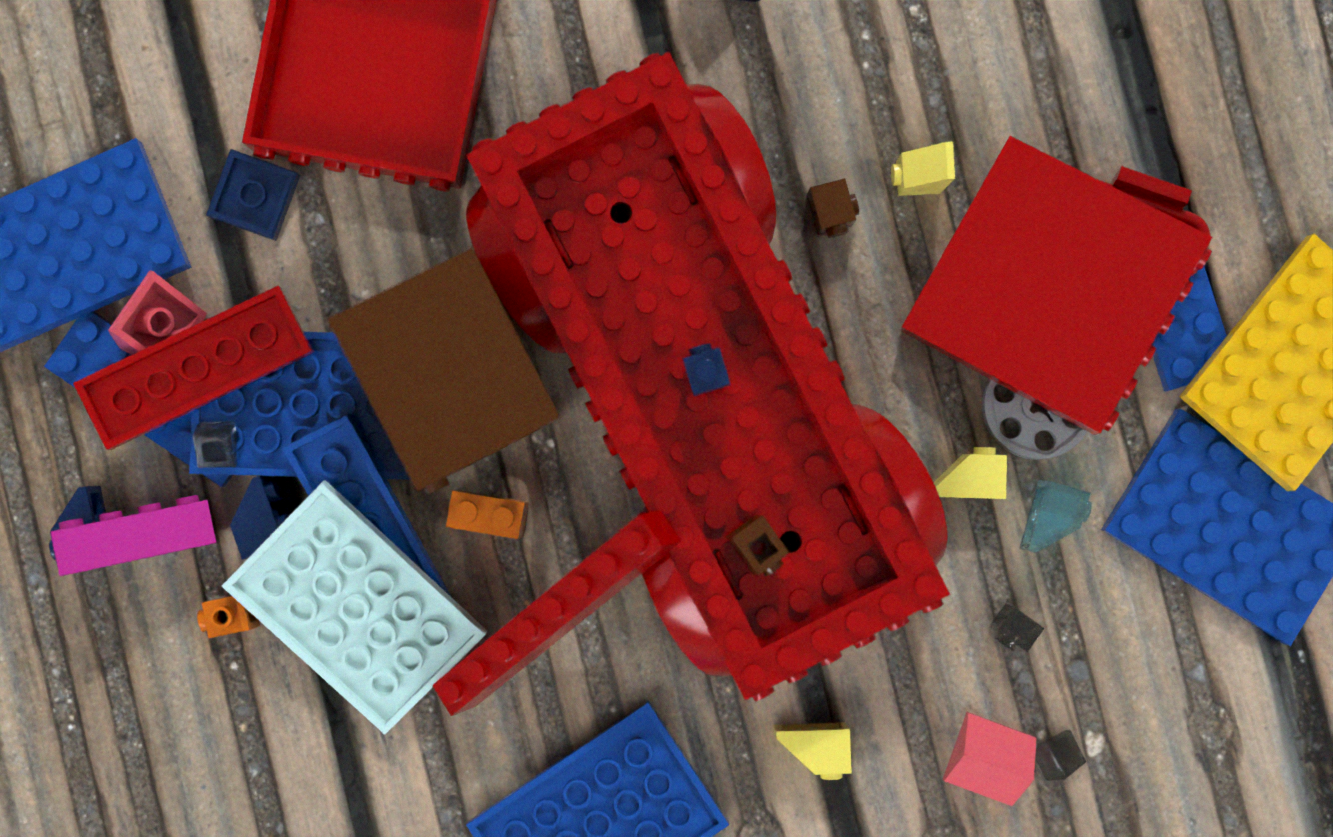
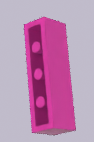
[51,495,216,576]

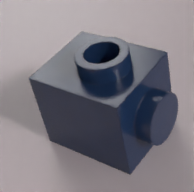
[682,343,731,396]

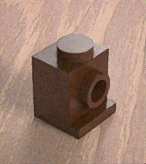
[726,515,789,576]

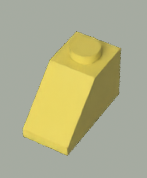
[891,142,955,196]
[933,447,1007,499]
[773,722,852,780]

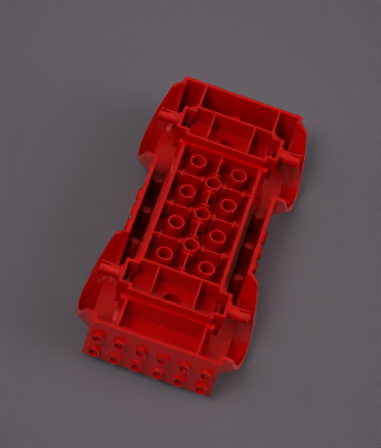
[466,52,951,701]

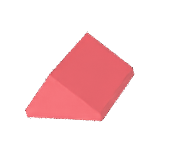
[108,271,207,355]
[943,712,1036,806]

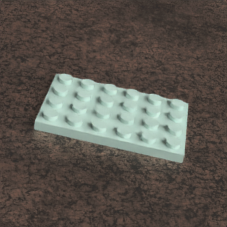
[222,480,487,734]

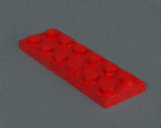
[73,285,314,450]

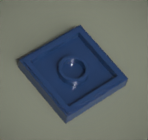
[206,149,301,241]

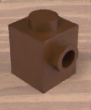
[807,178,859,238]

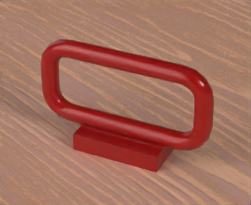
[1102,166,1211,277]

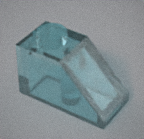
[1019,480,1092,553]

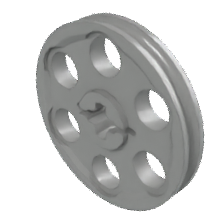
[982,379,1087,460]

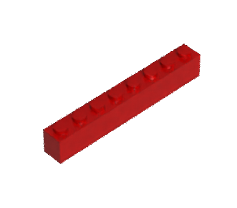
[432,510,682,716]

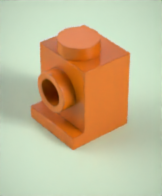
[197,596,260,639]

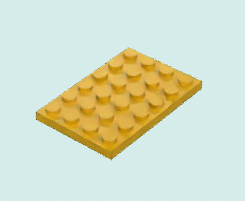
[1179,234,1333,491]

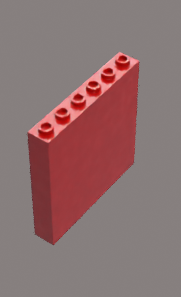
[242,0,497,192]
[901,136,1213,435]

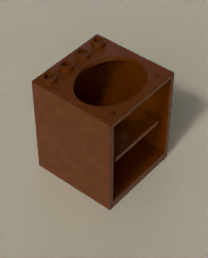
[327,248,560,495]

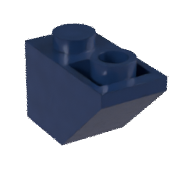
[230,476,289,560]

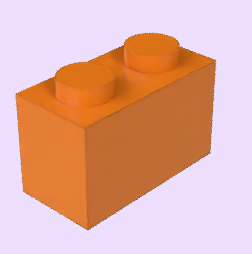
[446,490,529,539]

